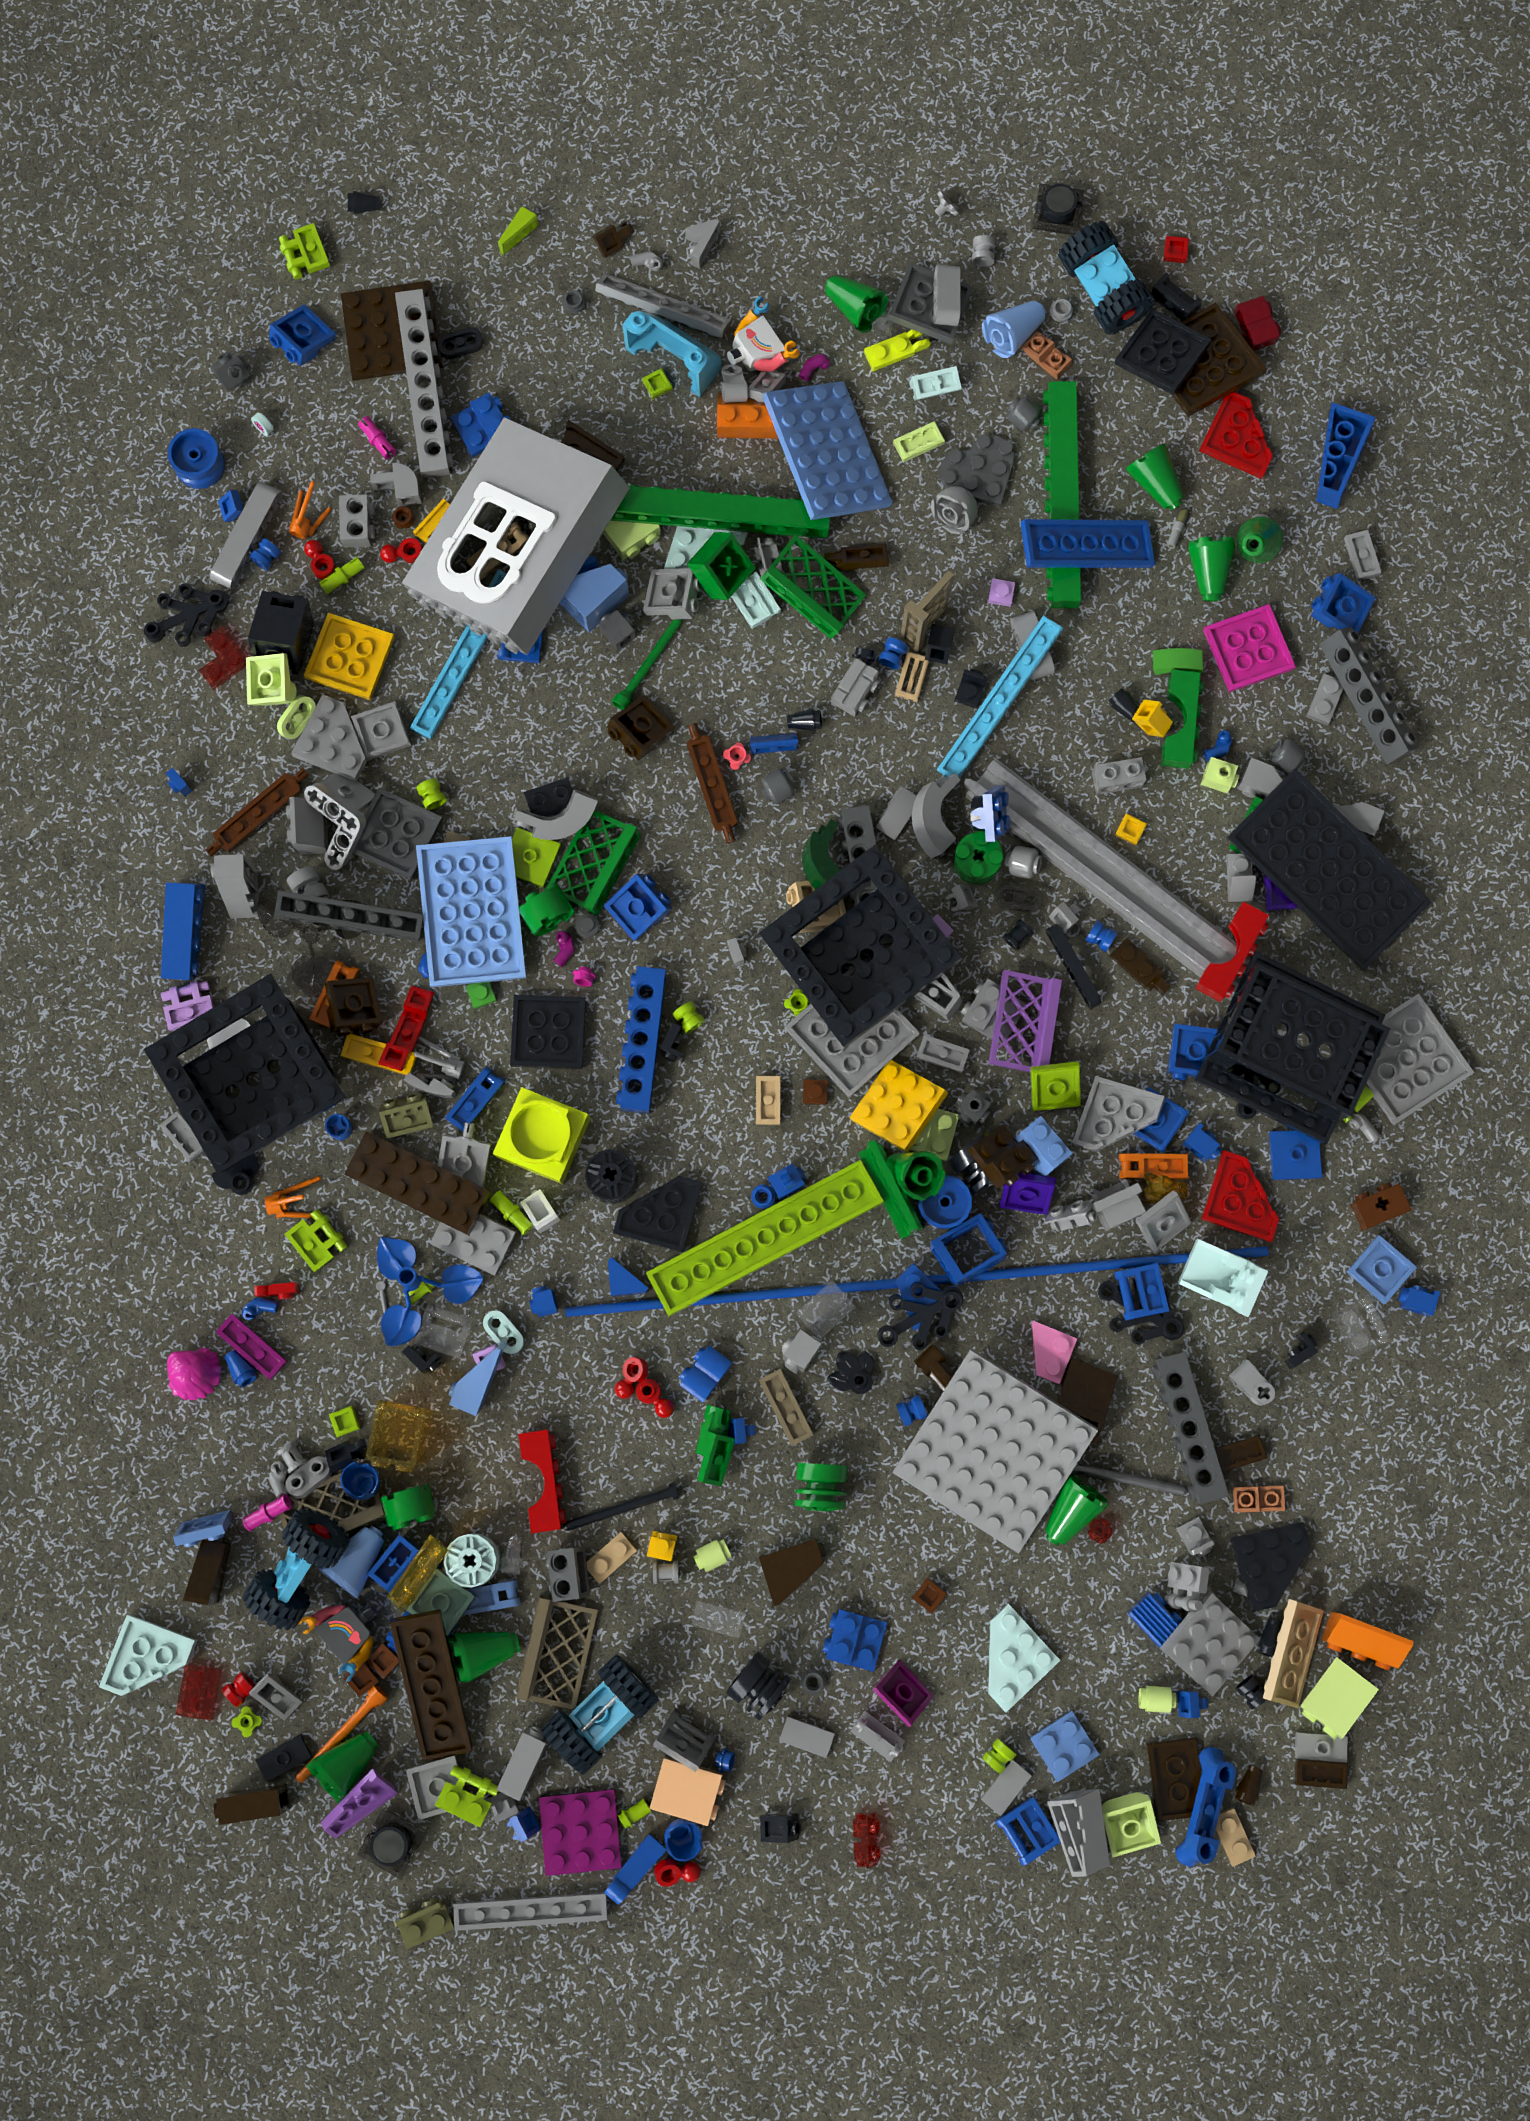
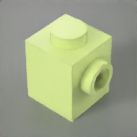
[1200,757,1239,793]

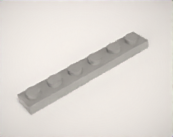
[595,273,730,338]
[453,1892,608,1931]

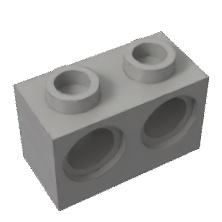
[339,494,375,548]
[1092,757,1146,795]

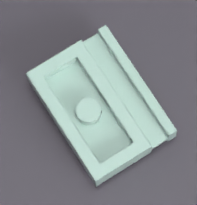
[731,572,781,629]

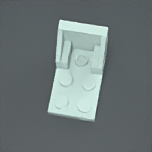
[1178,1238,1268,1317]

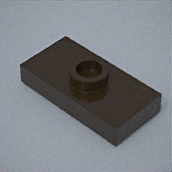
[1215,1434,1268,1473]
[1295,1759,1348,1789]

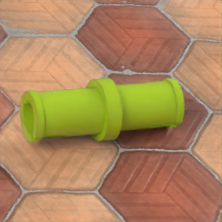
[318,556,365,595]
[490,1190,534,1235]

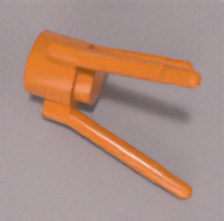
[289,481,331,540]
[265,1176,321,1218]

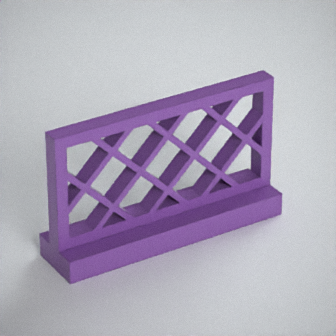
[988,970,1062,1073]

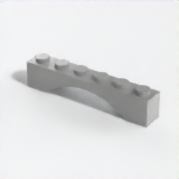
[1237,758,1384,841]

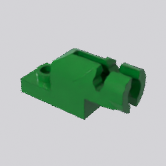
[695,1404,735,1487]

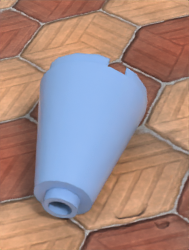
[982,301,1045,358]
[318,1525,384,1598]

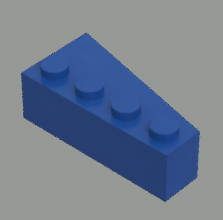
[1316,402,1375,509]
[161,882,206,980]

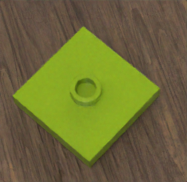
[512,827,561,888]
[1030,1061,1081,1111]

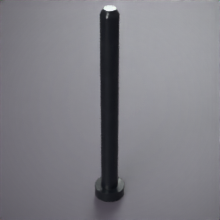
[563,1482,680,1531]

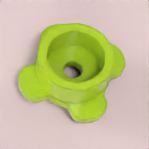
[784,989,811,1017]
[231,1706,262,1737]

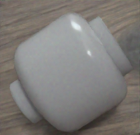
[1005,846,1042,879]

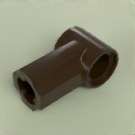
[914,1345,955,1392]

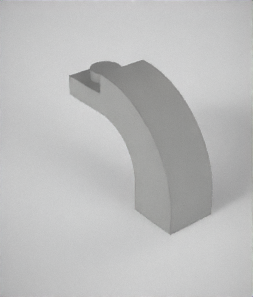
[912,773,960,859]
[513,789,598,840]

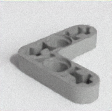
[304,783,366,870]

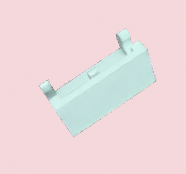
[909,366,962,401]

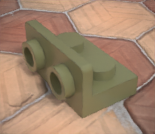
[379,1093,434,1139]
[394,1897,454,1949]

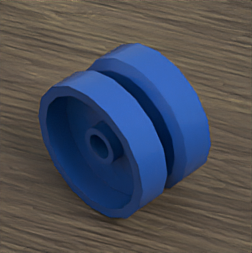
[168,428,225,489]
[918,1175,972,1229]

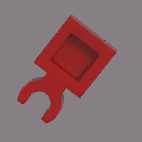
[254,1282,300,1300]

